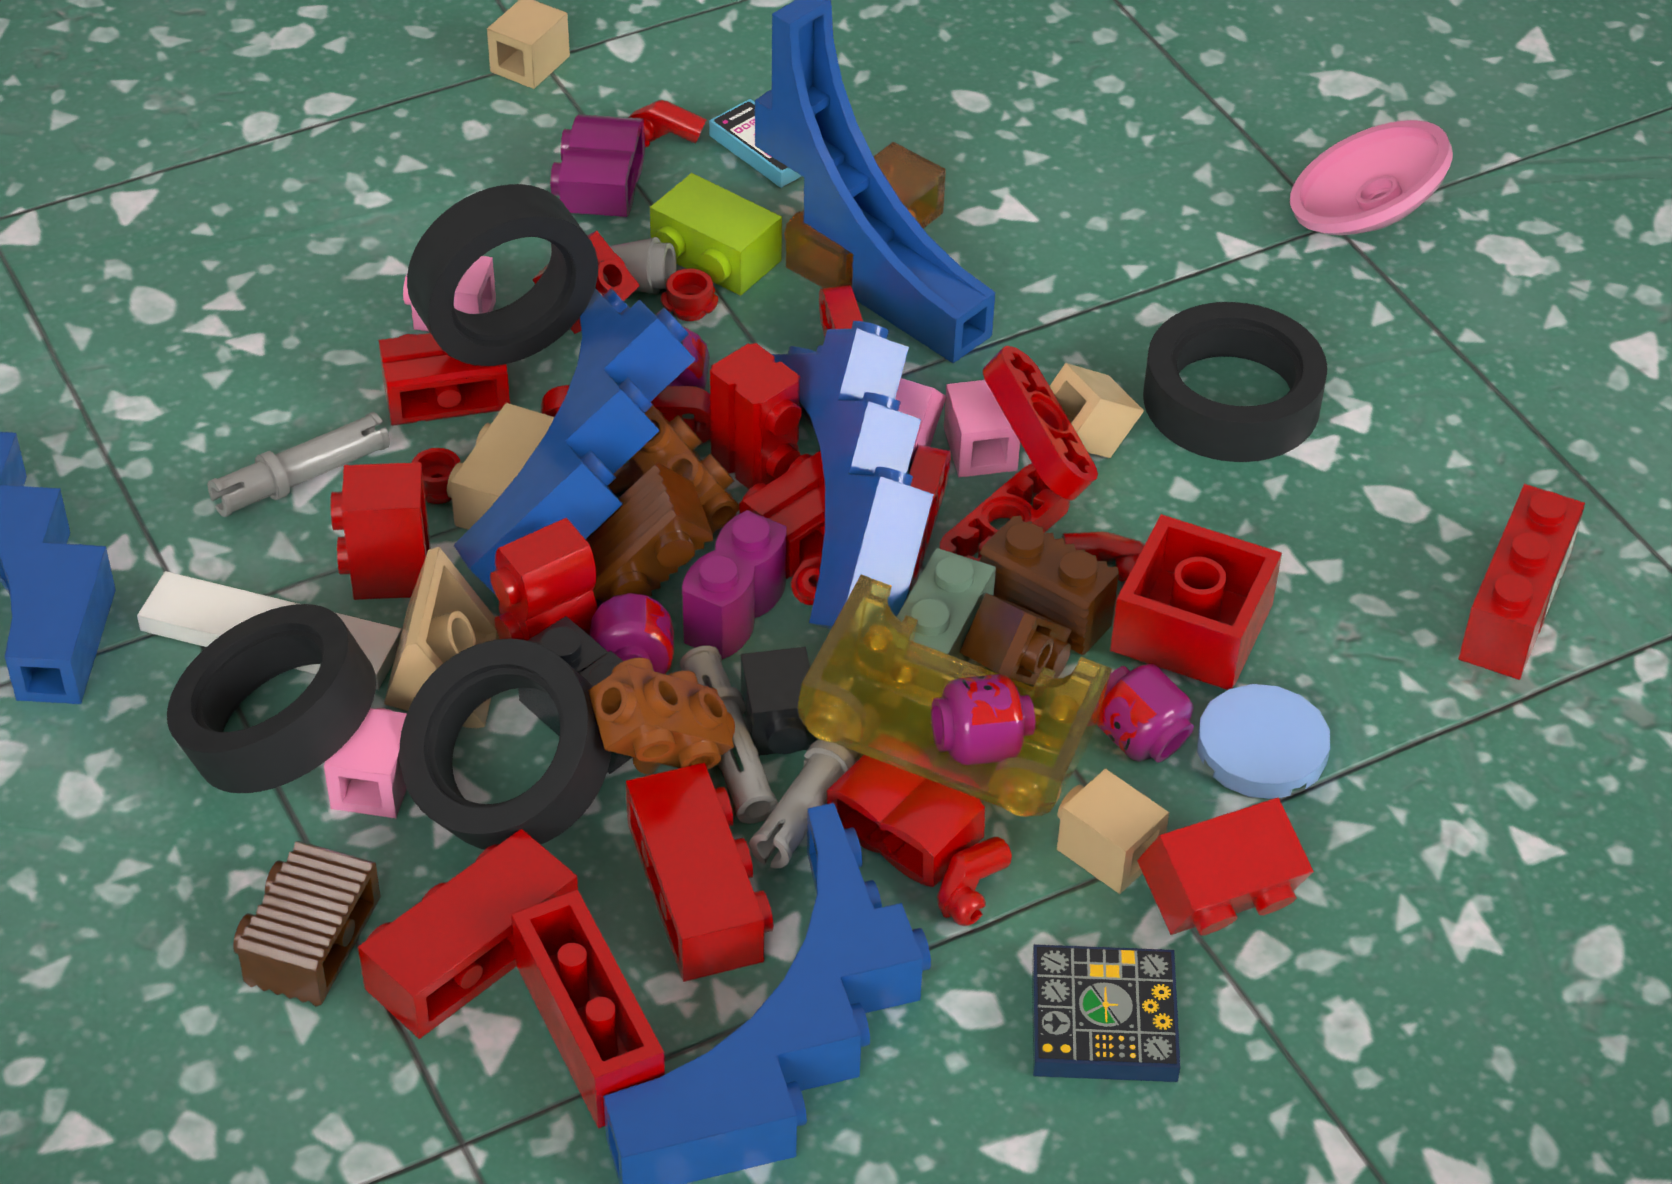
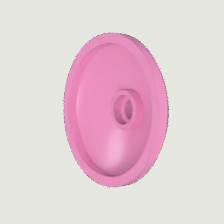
[1290,120,1453,235]

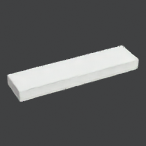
[137,571,402,690]

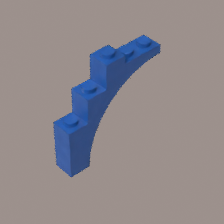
[755,0,995,363]
[454,288,696,595]
[772,321,934,643]
[0,432,116,704]
[603,803,931,1184]

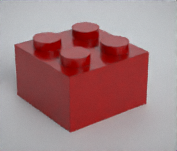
[1110,514,1282,690]

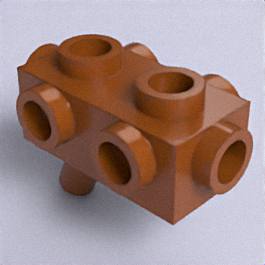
[608,406,739,534]
[588,658,735,775]

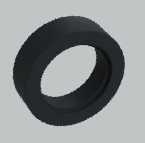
[407,184,598,366]
[1143,302,1327,462]
[167,604,376,793]
[399,639,611,850]

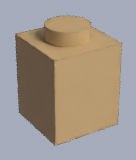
[487,0,570,89]
[1050,363,1144,458]
[1057,768,1169,894]

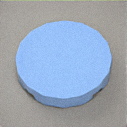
[1197,684,1330,799]

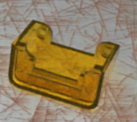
[798,574,1112,817]

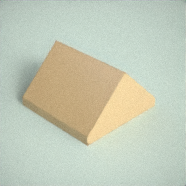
[384,547,500,728]

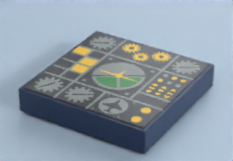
[1032,944,1181,1082]

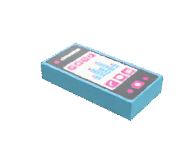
[709,99,802,188]

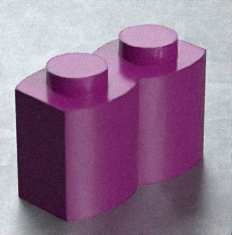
[550,114,645,217]
[682,510,786,660]

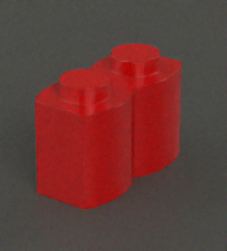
[490,517,597,641]
[827,741,985,887]

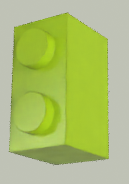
[650,173,782,296]

